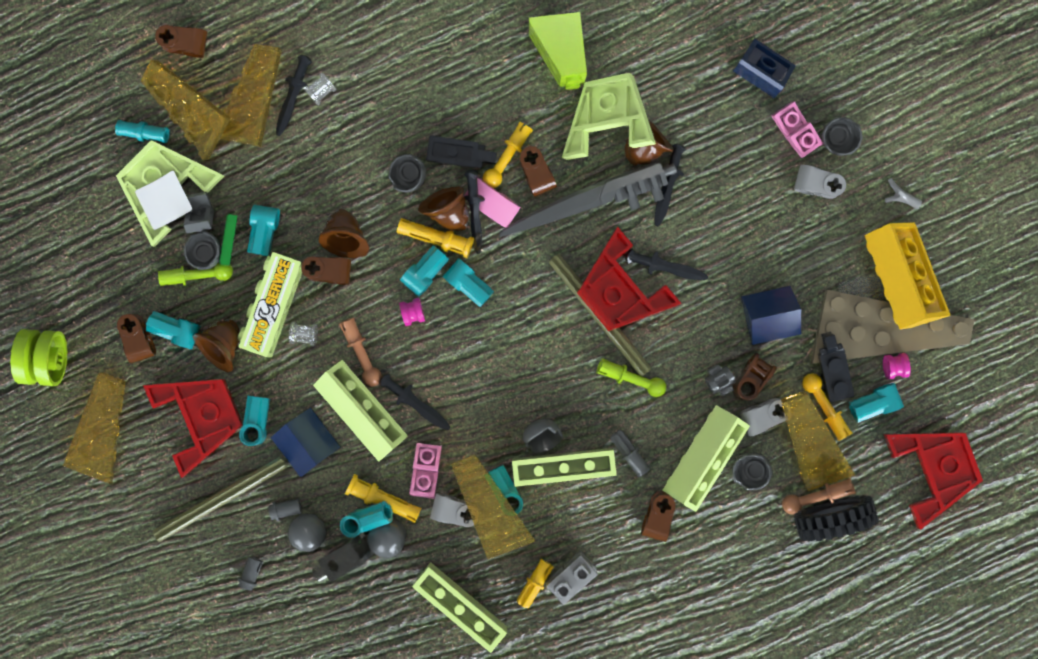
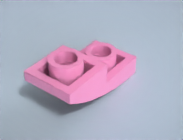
[771,102,823,158]
[464,177,521,228]
[409,443,442,499]

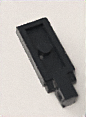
[426,136,497,169]
[818,331,854,403]

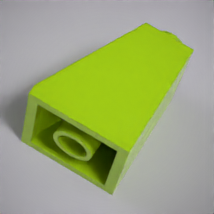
[529,12,587,90]

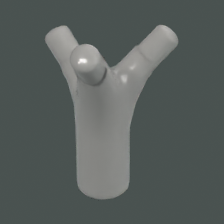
[885,178,922,209]

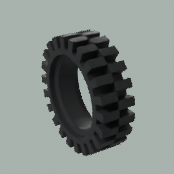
[793,495,879,542]

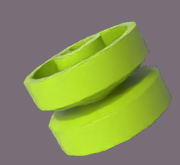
[10,329,68,386]

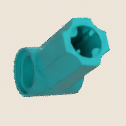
[247,204,280,256]
[400,245,450,297]
[442,258,494,307]
[146,311,201,350]
[848,383,904,423]
[239,396,270,446]
[484,464,523,516]
[340,501,393,538]

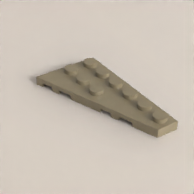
[811,290,975,363]

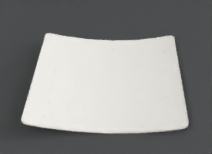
[135,171,192,230]

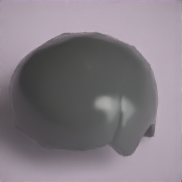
[821,117,863,156]
[388,154,426,193]
[184,231,222,270]
[523,419,563,454]
[732,452,773,490]
[287,513,327,552]
[367,517,407,558]

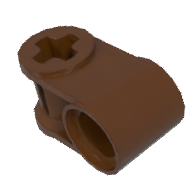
[155,25,207,58]
[520,146,557,197]
[301,257,351,285]
[117,314,156,364]
[733,352,777,400]
[641,490,675,542]

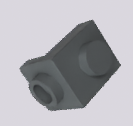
[184,192,214,233]

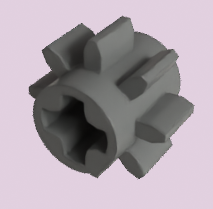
[704,364,736,396]

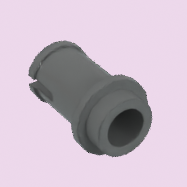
[268,498,302,521]
[237,556,264,591]

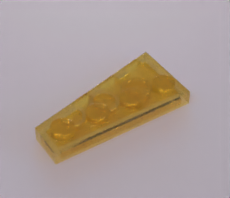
[211,44,282,147]
[141,60,231,160]
[63,372,125,484]
[781,391,855,491]
[451,454,535,560]

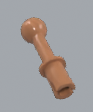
[339,317,382,387]
[782,478,856,515]

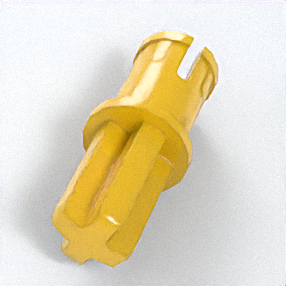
[517,559,554,608]

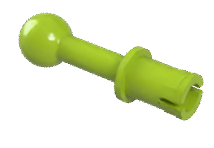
[158,262,233,286]
[596,358,667,397]

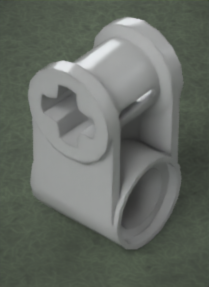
[794,165,846,199]
[739,398,791,437]
[430,493,480,527]

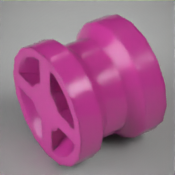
[399,297,425,326]
[883,353,911,380]

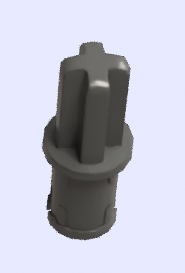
[610,430,651,478]

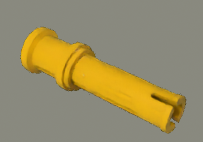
[397,218,474,259]
[345,474,422,523]

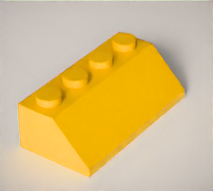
[864,222,950,329]

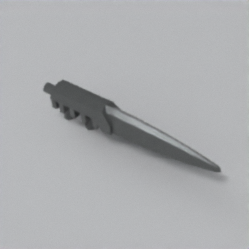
[499,161,677,237]

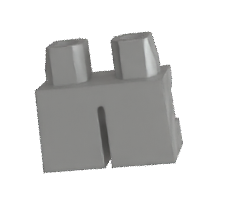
[545,550,598,605]

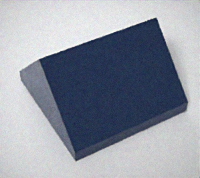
[733,38,796,98]
[741,286,801,345]
[271,407,341,478]

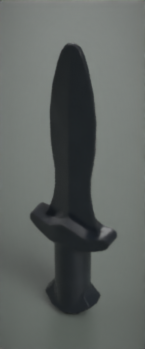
[276,55,312,136]
[655,143,686,227]
[464,170,485,254]
[626,249,708,280]
[379,374,450,430]

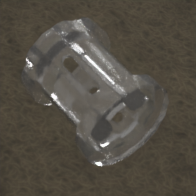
[303,72,337,105]
[289,322,318,346]

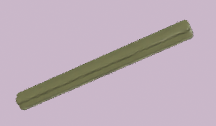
[549,254,651,376]
[153,456,288,542]

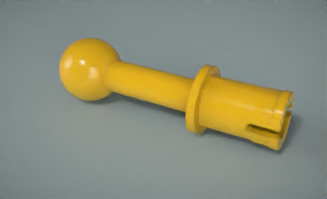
[482,122,533,188]
[802,373,853,441]

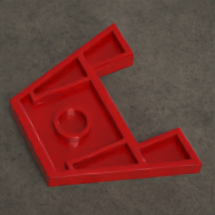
[577,227,682,331]
[143,379,243,478]
[883,432,983,530]

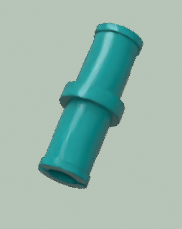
[115,120,170,143]

